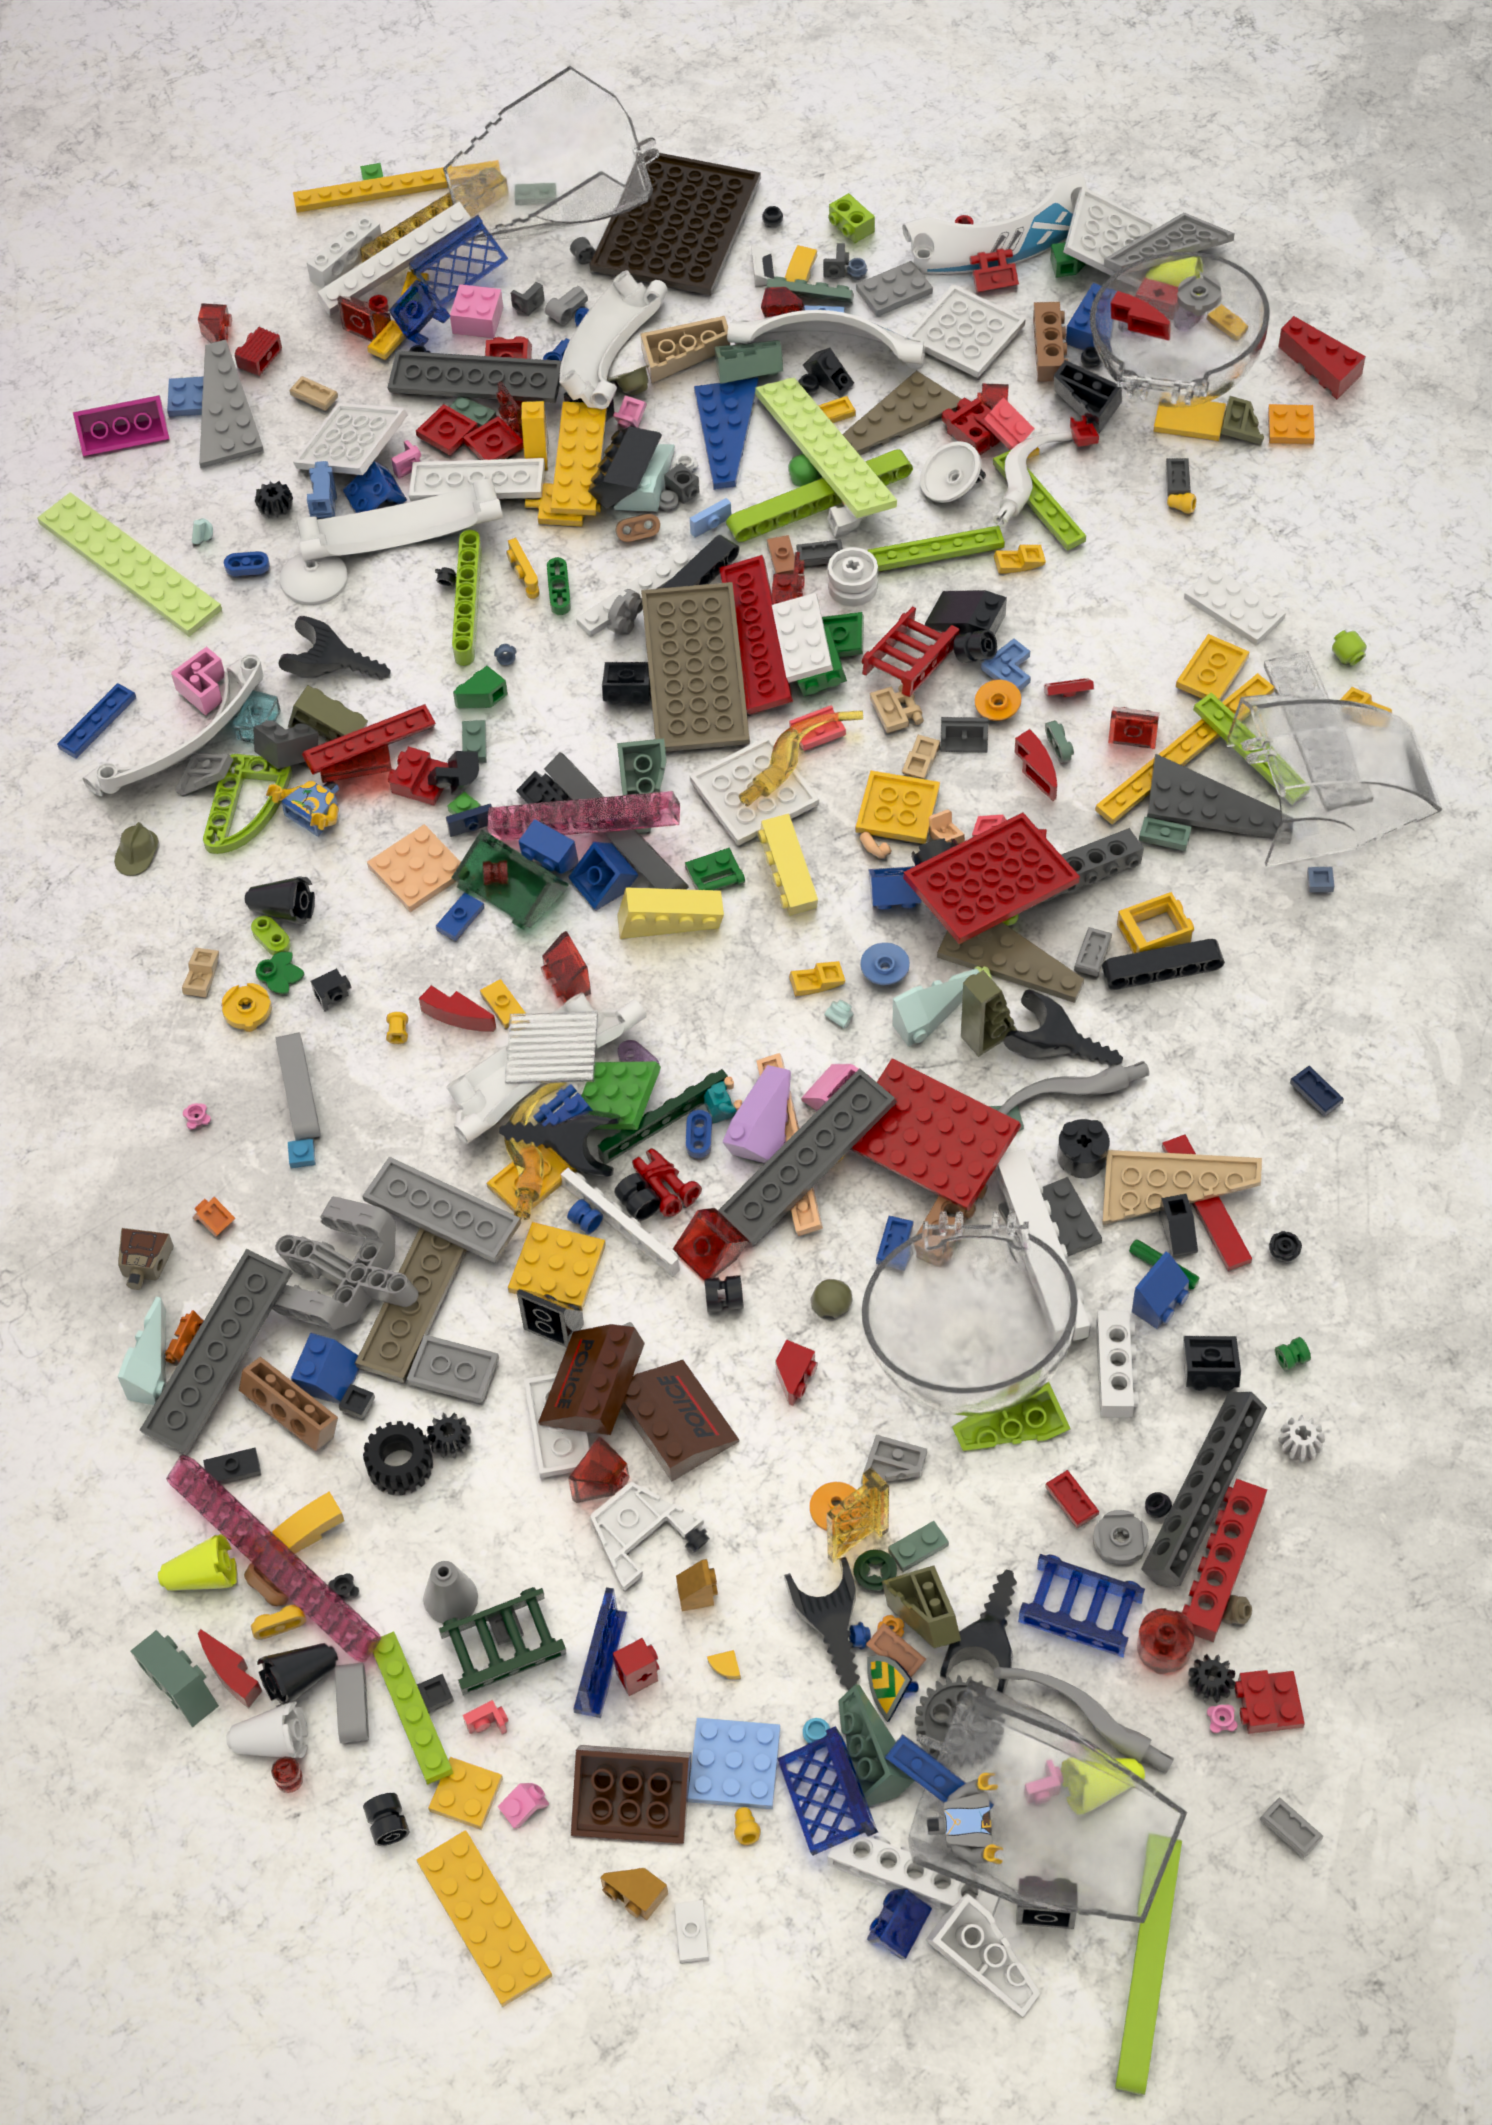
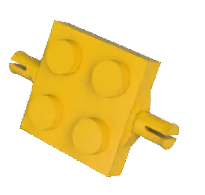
[525,483,601,527]

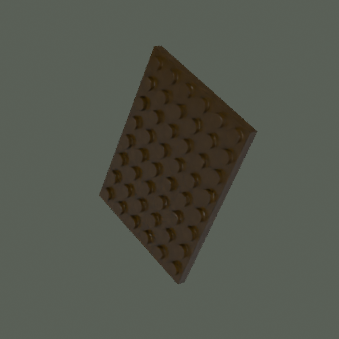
[590,149,761,295]

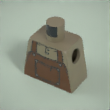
[118,1228,174,1290]

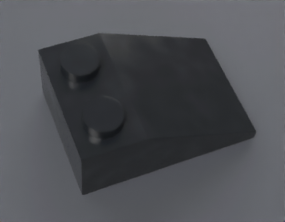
[925,590,1007,635]
[517,1289,584,1348]

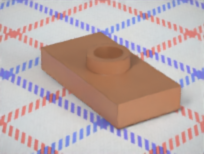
[767,535,798,578]
[866,1623,926,1679]

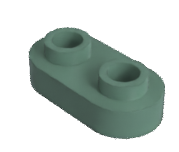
[1045,720,1074,763]

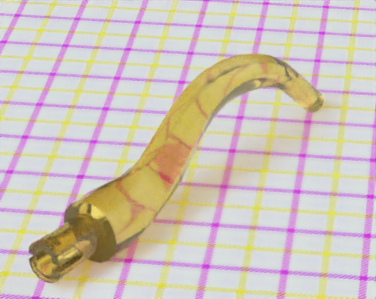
[739,710,863,807]
[504,1079,567,1220]

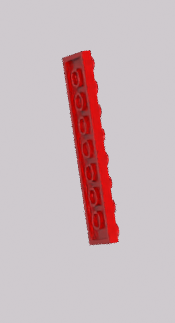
[719,555,793,715]

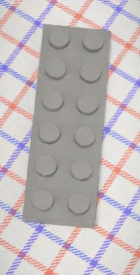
[362,1157,521,1263]

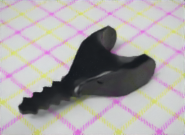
[278,616,391,679]
[1004,989,1123,1067]
[499,1111,620,1177]
[784,1557,860,1690]
[940,1569,1017,1697]

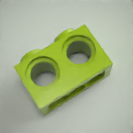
[828,193,875,243]

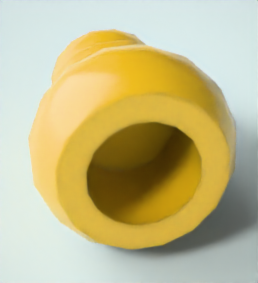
[1167,493,1197,514]
[734,1807,761,1845]

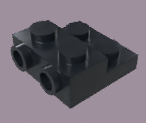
[602,662,650,704]
[1183,1336,1241,1391]

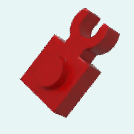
[1070,415,1099,447]

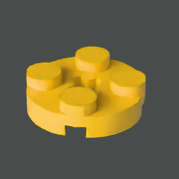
[222,983,272,1032]

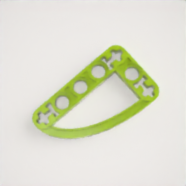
[203,754,292,854]

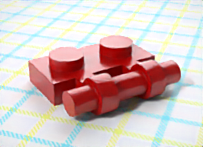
[969,248,1019,293]

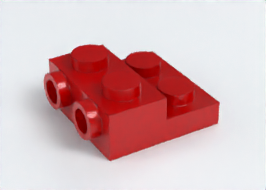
[485,336,532,359]
[388,746,448,806]
[1234,1670,1305,1734]

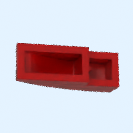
[1110,291,1171,341]
[1014,729,1057,801]
[419,985,497,1032]
[197,1629,262,1709]

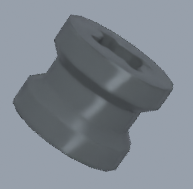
[570,237,595,265]

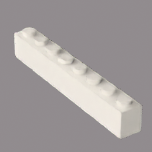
[318,201,471,316]
[995,1149,1093,1345]

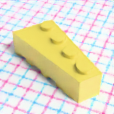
[758,813,818,916]
[617,888,724,939]

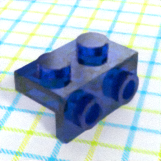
[867,1889,932,1959]

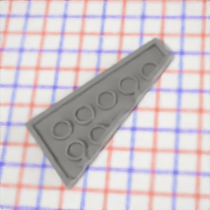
[199,340,264,468]

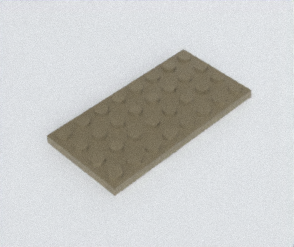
[641,582,750,752]

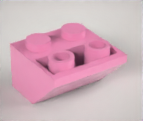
[801,1064,872,1111]

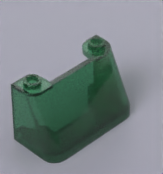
[451,829,570,930]

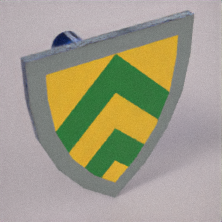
[867,1655,919,1722]

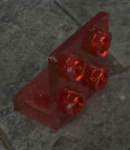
[496,381,527,440]
[772,552,805,604]

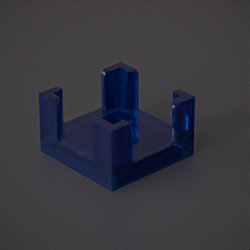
[389,279,450,346]

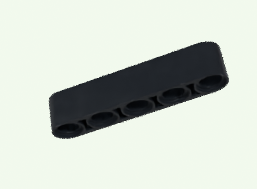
[662,535,740,588]
[1102,939,1225,990]

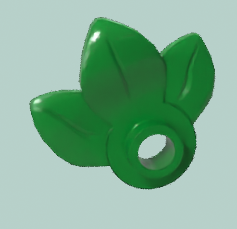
[255,952,305,994]

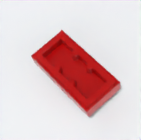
[1044,678,1094,697]
[1045,1470,1099,1528]

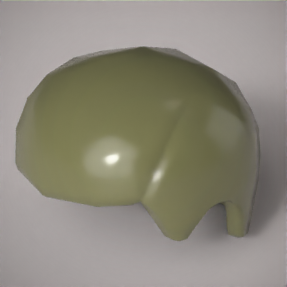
[810,1279,853,1318]

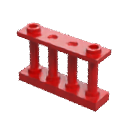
[862,606,959,698]

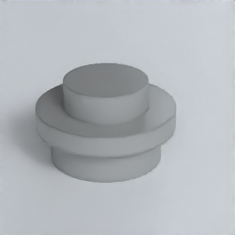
[659,490,678,510]

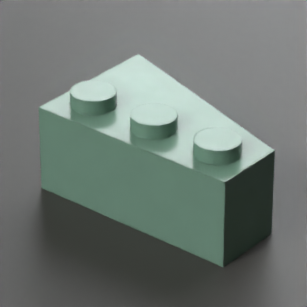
[715,340,783,384]

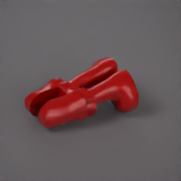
[632,1148,702,1217]

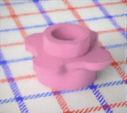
[183,1103,211,1129]
[1207,1704,1237,1733]

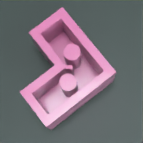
[171,646,225,715]

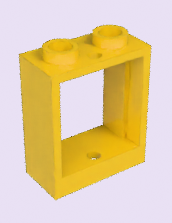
[1117,892,1194,953]

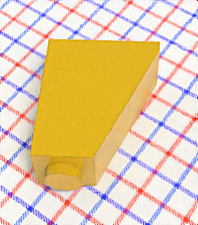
[521,401,548,471]

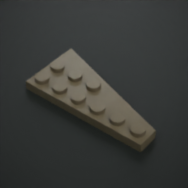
[842,370,961,455]
[937,923,1084,1003]

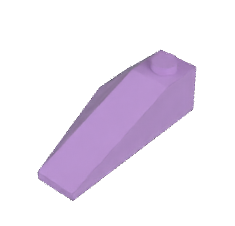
[723,1065,791,1163]

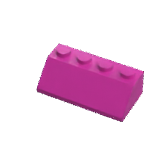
[73,395,169,456]

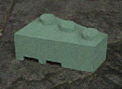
[130,1630,219,1727]

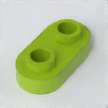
[251,916,291,956]

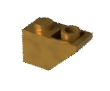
[676,1559,718,1611]
[600,1868,668,1920]

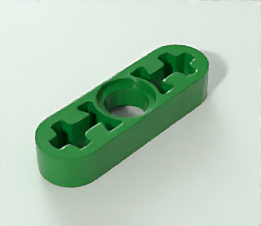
[547,557,571,615]

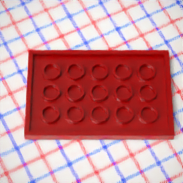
[903,812,1080,944]
[850,1058,1022,1211]

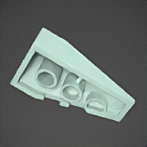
[614,444,675,512]
[892,968,979,1047]
[118,1297,167,1405]

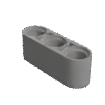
[335,1662,369,1743]

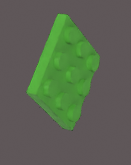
[581,1061,661,1130]

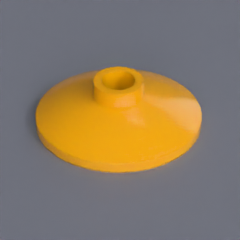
[975,680,1021,721]
[810,1482,863,1533]

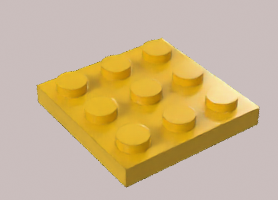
[855,770,940,844]
[508,1222,606,1311]

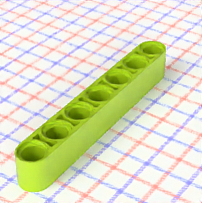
[452,530,482,666]

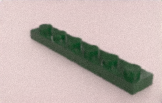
[597,1069,728,1165]

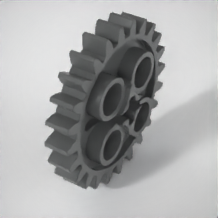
[915,1675,1006,1767]

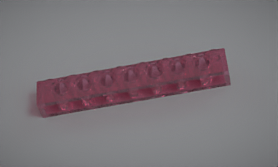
[487,791,680,841]

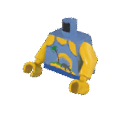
[266,780,339,837]

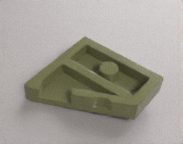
[1220,396,1264,445]

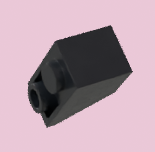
[803,348,854,396]
[1159,1193,1198,1257]

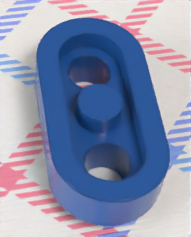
[224,551,270,576]
[686,1110,712,1158]

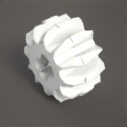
[1278,1415,1325,1462]

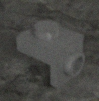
[823,243,849,277]
[510,282,545,316]

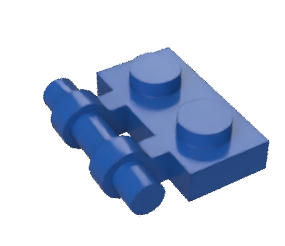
[533,1084,593,1126]

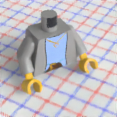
[927,1773,1003,1865]

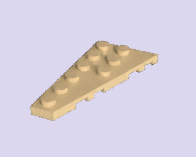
[1102,1150,1262,1225]

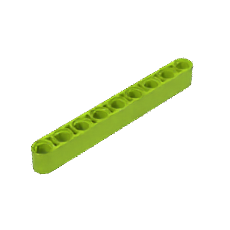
[726,449,913,542]
[1115,1835,1182,2095]

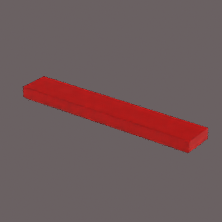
[302,704,436,775]
[1162,1134,1252,1271]

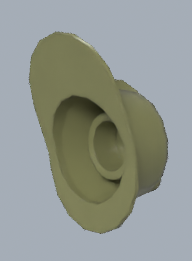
[607,365,649,396]
[114,822,159,876]

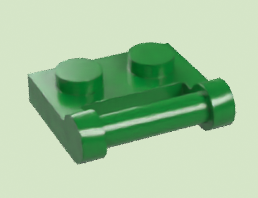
[685,847,745,891]

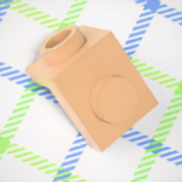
[929,809,965,844]

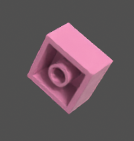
[450,284,504,338]

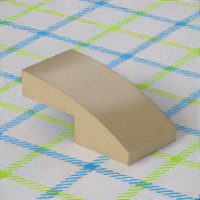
[902,734,941,779]
[182,947,219,998]

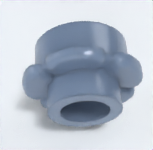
[847,258,868,278]
[494,644,517,665]

